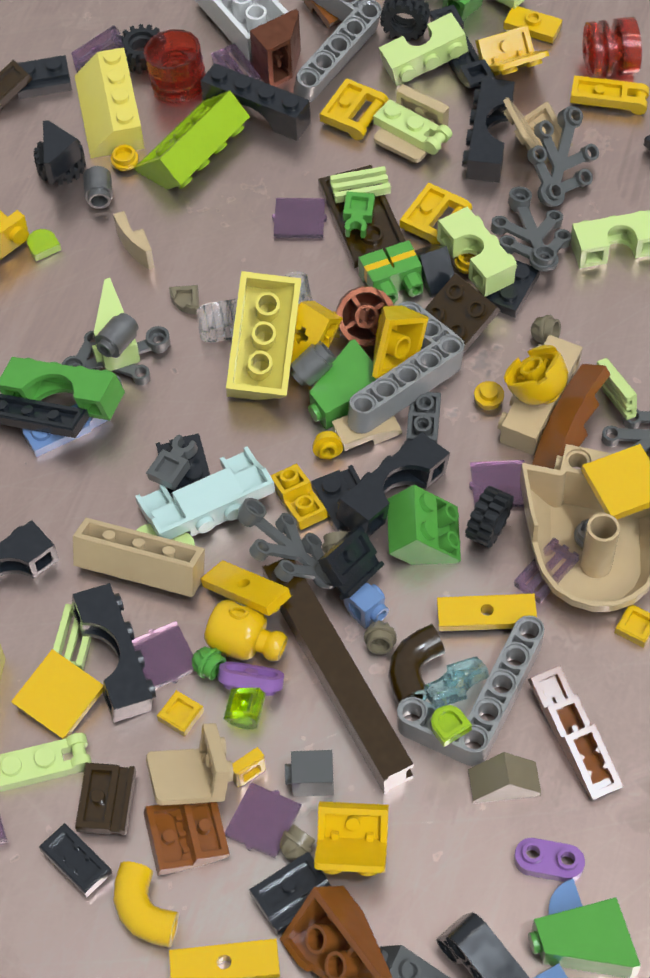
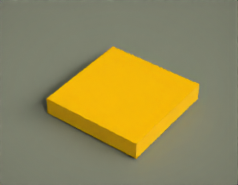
[581,444,650,519]
[11,649,103,739]

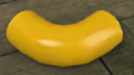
[113,861,179,948]

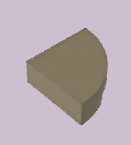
[169,285,199,314]

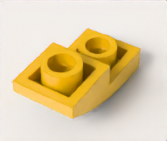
[270,463,328,531]

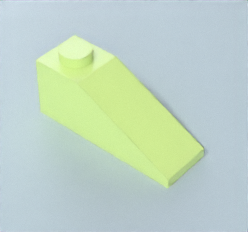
[92,278,141,371]

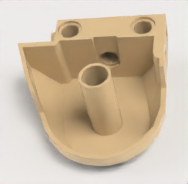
[520,444,650,612]

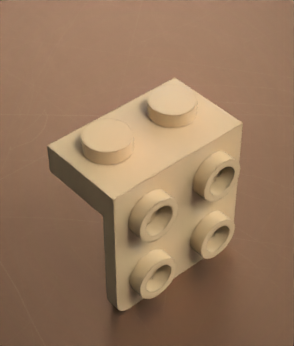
[374,84,449,163]
[503,97,573,164]
[146,723,233,806]

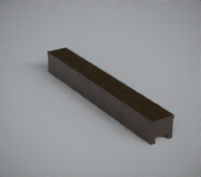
[262,558,414,794]

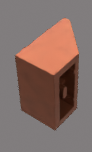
[250,9,301,86]

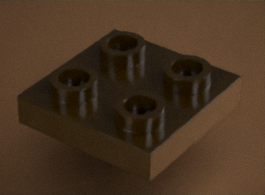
[425,273,501,354]

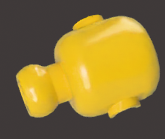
[204,600,288,662]

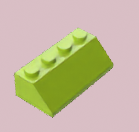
[134,91,250,190]

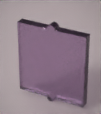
[272,198,327,238]
[469,460,525,509]
[132,621,195,689]
[225,782,302,859]

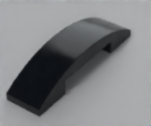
[429,5,495,88]

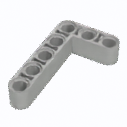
[293,0,382,102]
[348,301,465,433]
[397,615,545,766]

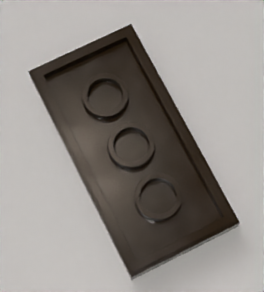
[318,165,406,268]

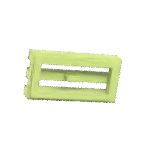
[330,166,391,203]
[597,358,637,420]
[53,604,92,670]

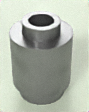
[83,166,113,209]
[95,313,139,358]
[291,341,336,386]

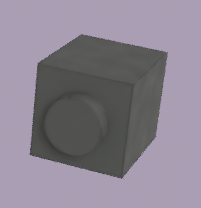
[285,750,334,796]

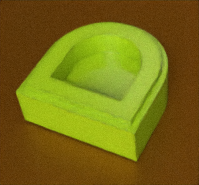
[27,229,62,262]
[431,705,472,747]

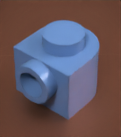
[344,583,389,629]

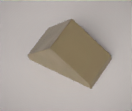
[468,752,541,803]

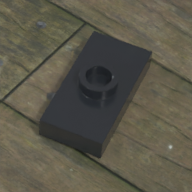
[39,823,113,897]

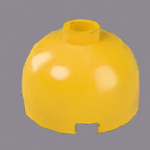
[504,345,568,405]

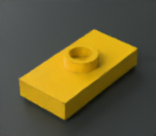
[503,6,563,44]

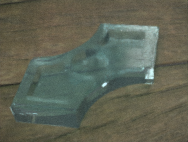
[424,656,489,709]

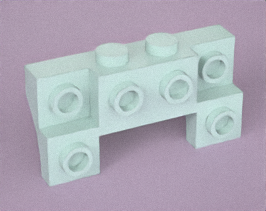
[135,446,275,539]

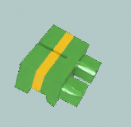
[358,240,423,304]

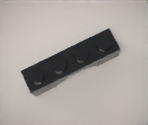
[201,63,311,141]
[462,78,515,183]
[336,432,450,537]
[0,520,59,579]
[72,583,156,723]

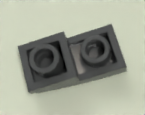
[406,392,441,443]

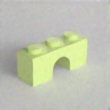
[379,13,468,87]
[437,207,517,297]
[570,210,650,268]

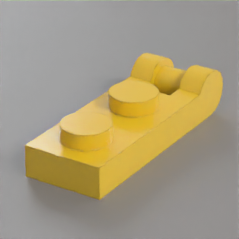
[570,75,649,115]

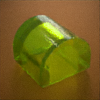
[223,688,266,730]

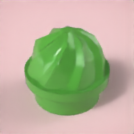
[192,646,226,680]

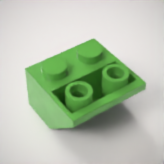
[387,485,461,565]

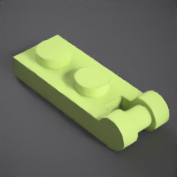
[373,99,453,155]
[0,733,92,792]

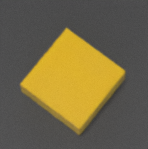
[614,605,650,648]
[157,690,204,737]
[232,747,266,788]

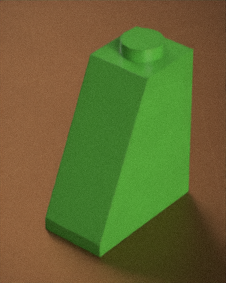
[308,339,378,430]
[528,897,641,978]

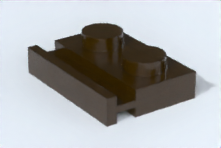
[75,762,136,836]

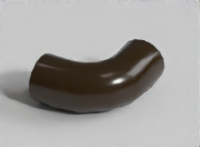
[388,624,445,705]

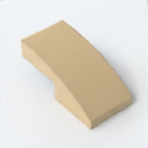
[113,211,154,269]
[332,415,402,451]

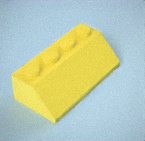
[74,47,145,158]
[226,271,301,400]

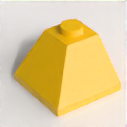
[372,305,429,378]

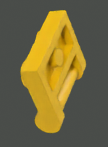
[320,78,389,140]
[399,182,472,245]

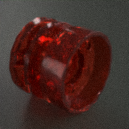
[582,16,642,78]
[143,29,206,103]

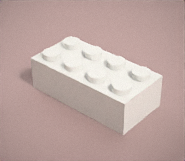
[195,0,288,62]

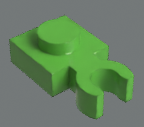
[343,191,375,238]

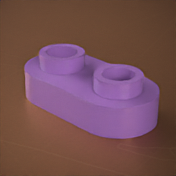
[218,662,284,696]
[514,838,585,882]

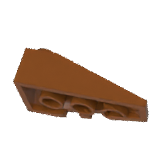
[280,885,393,978]

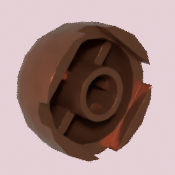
[336,286,394,346]

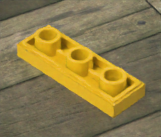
[200,560,291,616]
[437,594,537,632]
[169,938,280,978]

